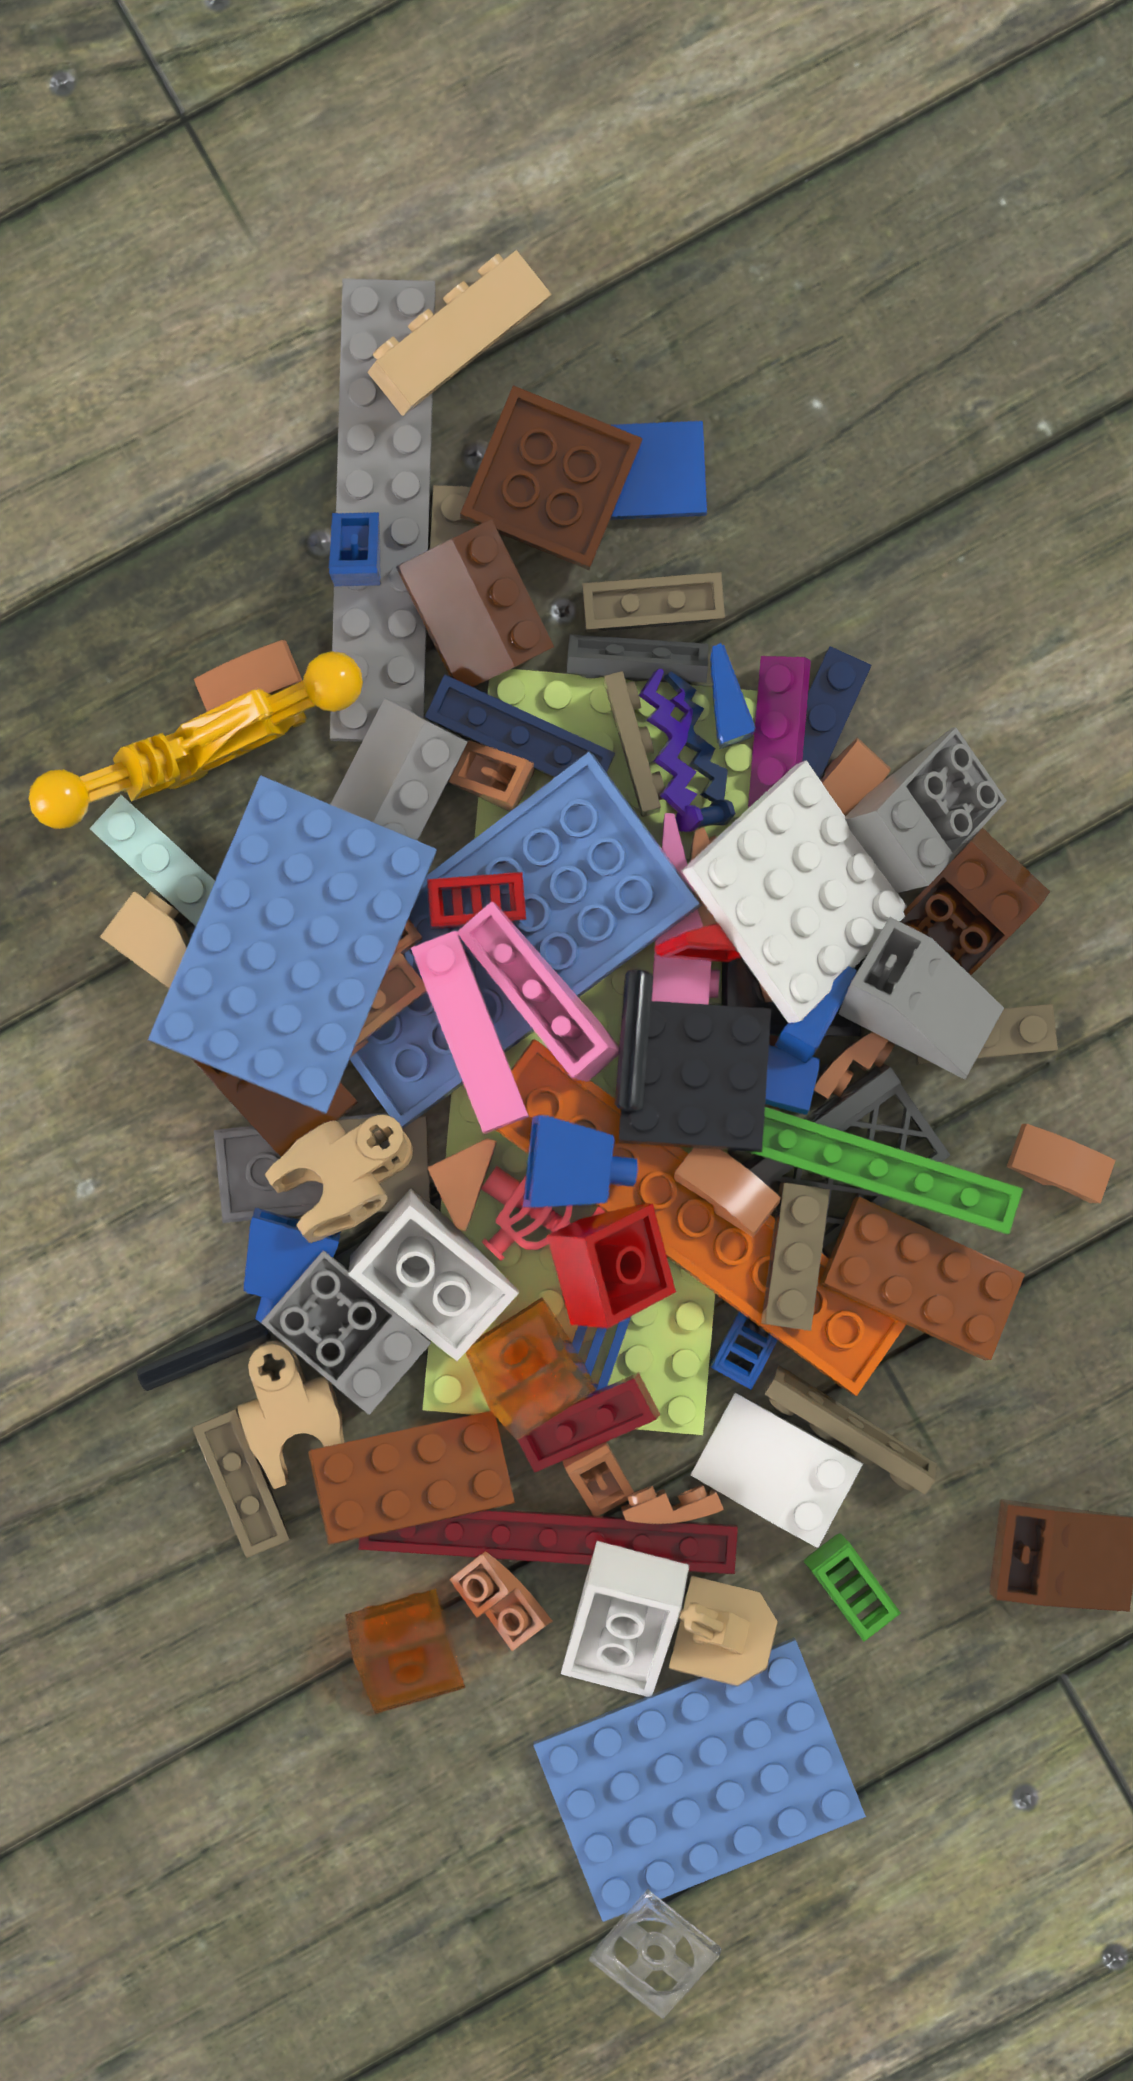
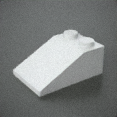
[348,1188,519,1361]
[690,1392,863,1548]
[561,1541,689,1697]

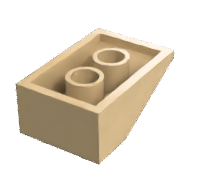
[100,891,190,989]

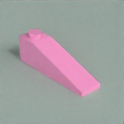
[651,813,720,1005]
[457,901,619,1082]
[411,930,529,1134]

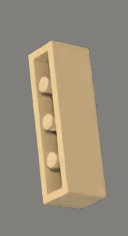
[367,250,552,416]

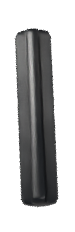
[615,970,653,1111]
[136,1319,271,1391]

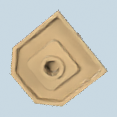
[669,1576,778,1687]

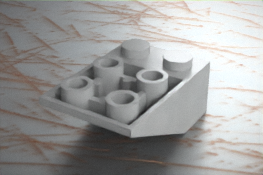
[844,727,1007,893]
[839,917,1004,1080]
[261,1250,431,1415]

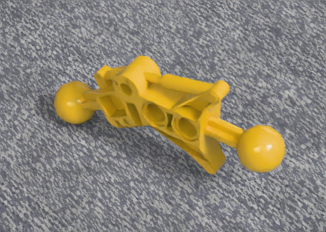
[29,651,363,829]

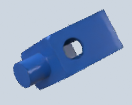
[523,1115,638,1208]
[243,1208,341,1322]

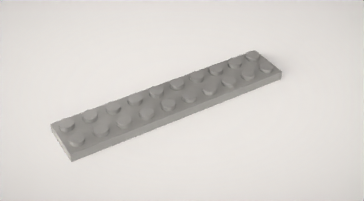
[330,279,436,742]

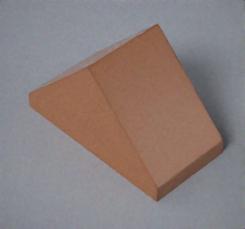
[449,740,534,812]
[427,1138,497,1231]
[563,1442,634,1516]

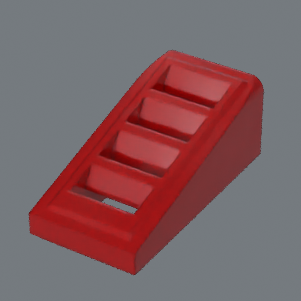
[427,872,526,929]
[655,922,742,962]

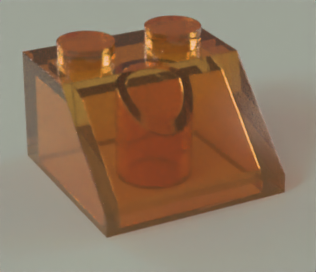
[466,1297,596,1440]
[345,1589,465,1714]

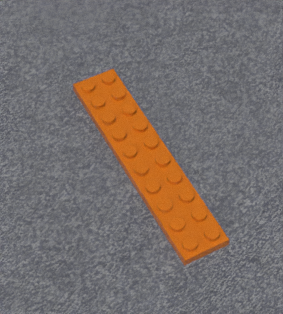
[496,1039,906,1396]

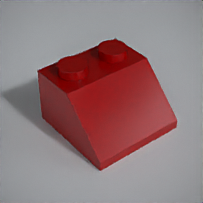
[547,1203,676,1328]

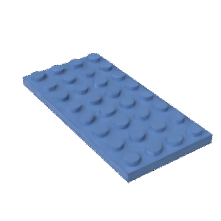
[350,752,702,1129]

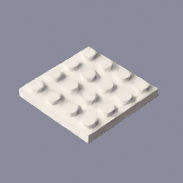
[682,760,907,1024]

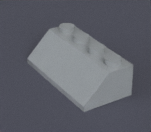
[330,698,468,841]

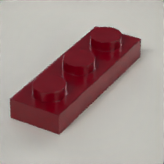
[513,1372,660,1473]

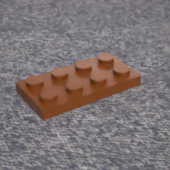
[819,1197,1025,1361]
[309,1410,515,1545]

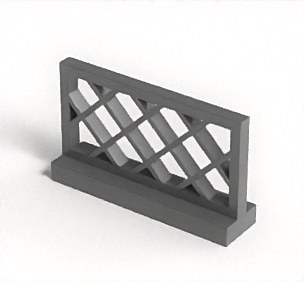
[742,1063,950,1249]

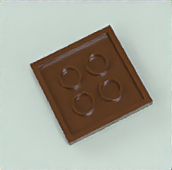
[460,385,643,570]

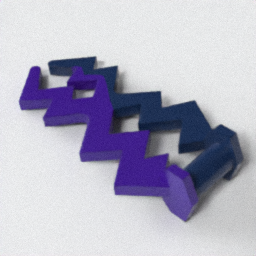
[638,668,736,832]

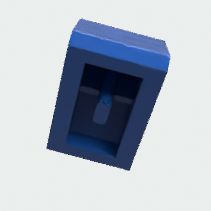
[329,512,381,587]

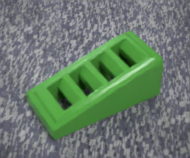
[804,1533,901,1641]

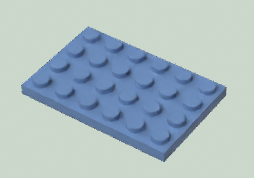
[148,775,437,1114]
[533,1637,866,1922]

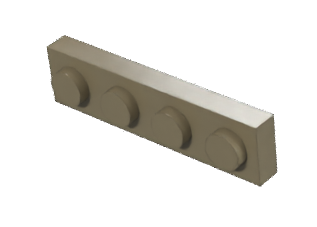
[765,1365,937,1495]

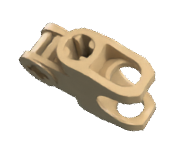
[265,1115,413,1243]
[237,1340,345,1489]

